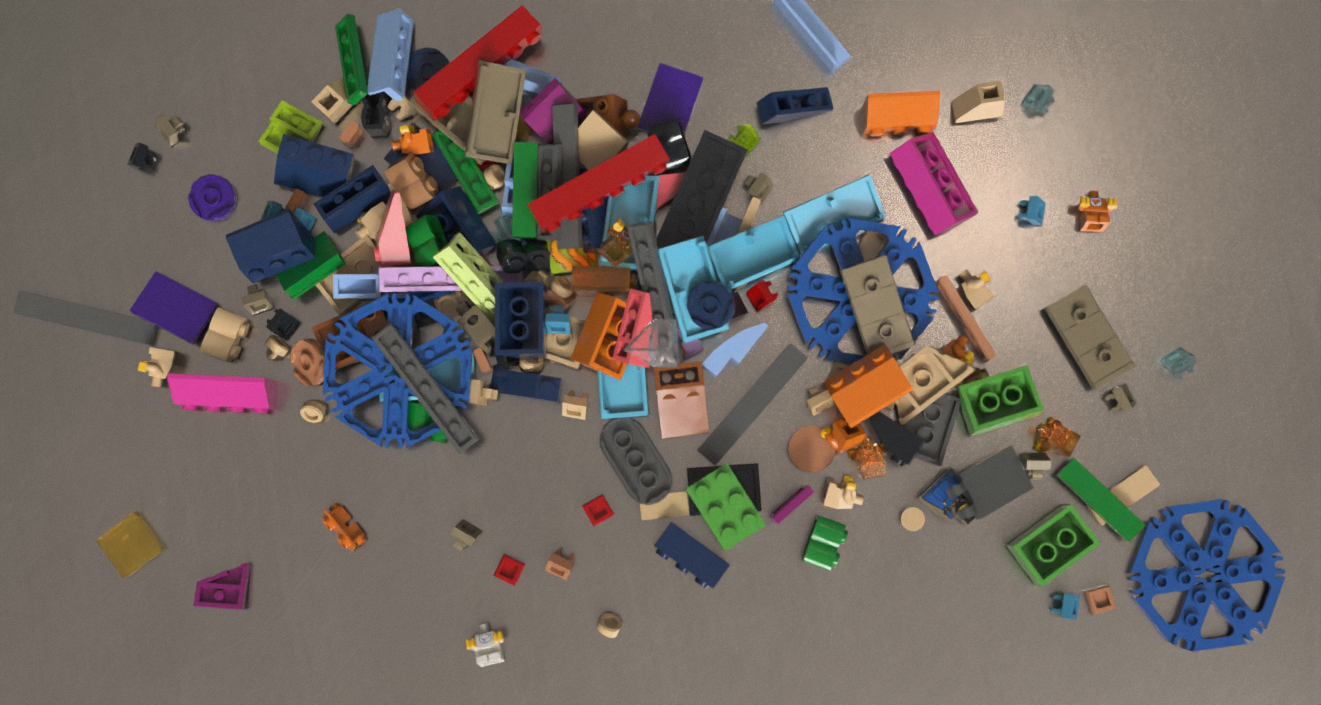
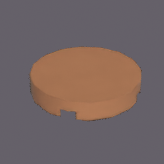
[290,338,325,386]
[788,425,836,473]

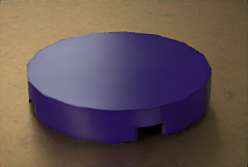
[188,174,237,222]

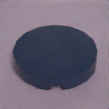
[406,47,450,90]
[686,280,736,330]

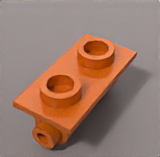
[322,503,366,552]

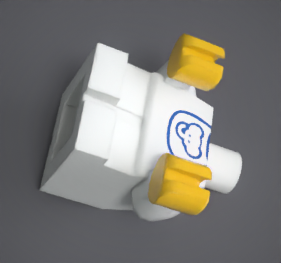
[465,623,505,667]

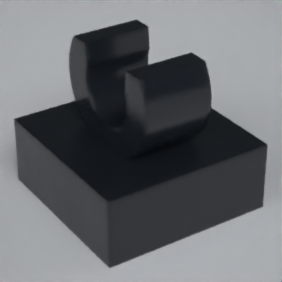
[127,143,157,169]
[414,299,439,330]
[266,308,300,340]
[489,346,519,370]

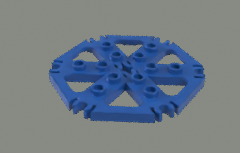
[786,218,939,363]
[323,293,472,449]
[1127,499,1286,652]

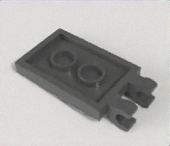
[945,445,1034,520]

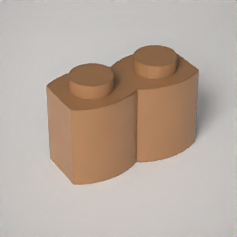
[384,152,439,210]

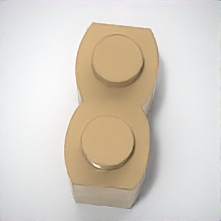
[200,307,250,362]

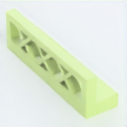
[433,232,504,326]

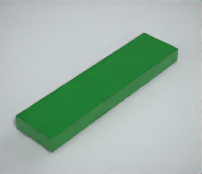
[335,13,368,105]
[431,130,499,215]
[512,142,539,238]
[1056,458,1145,543]

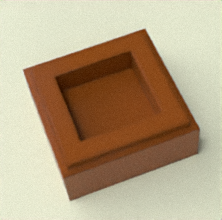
[285,189,310,214]

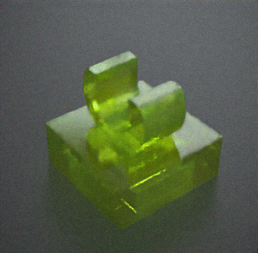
[729,123,761,157]

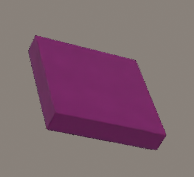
[769,485,814,524]

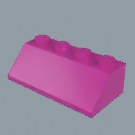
[890,132,979,235]
[167,373,278,414]

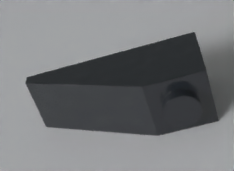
[868,411,925,466]

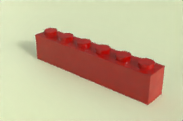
[413,5,542,121]
[528,134,669,233]

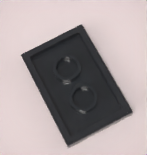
[687,463,762,516]

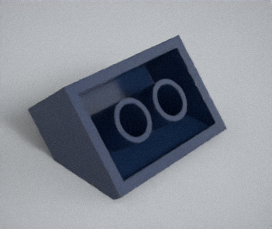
[274,134,356,198]
[416,186,497,256]
[226,209,315,283]
[495,282,547,358]

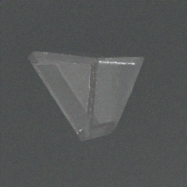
[624,319,679,368]

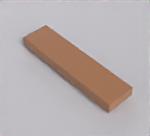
[935,275,997,362]

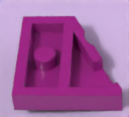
[193,563,251,611]

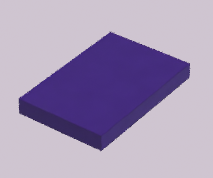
[637,63,704,135]
[130,271,219,345]

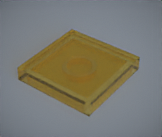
[96,511,165,579]

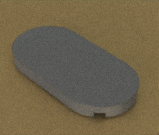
[600,417,672,505]

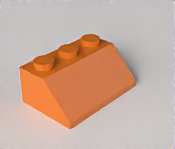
[862,91,940,136]
[570,292,627,381]
[824,344,914,428]

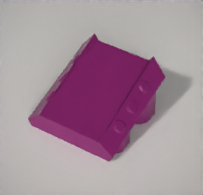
[520,78,588,144]

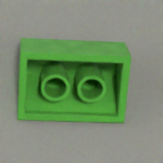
[958,365,1044,437]

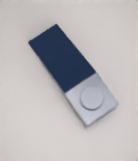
[756,87,834,124]
[490,369,564,404]

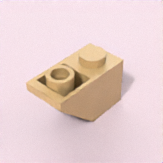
[311,77,353,124]
[951,81,1005,123]

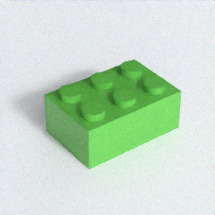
[686,463,766,551]
[1006,504,1101,587]

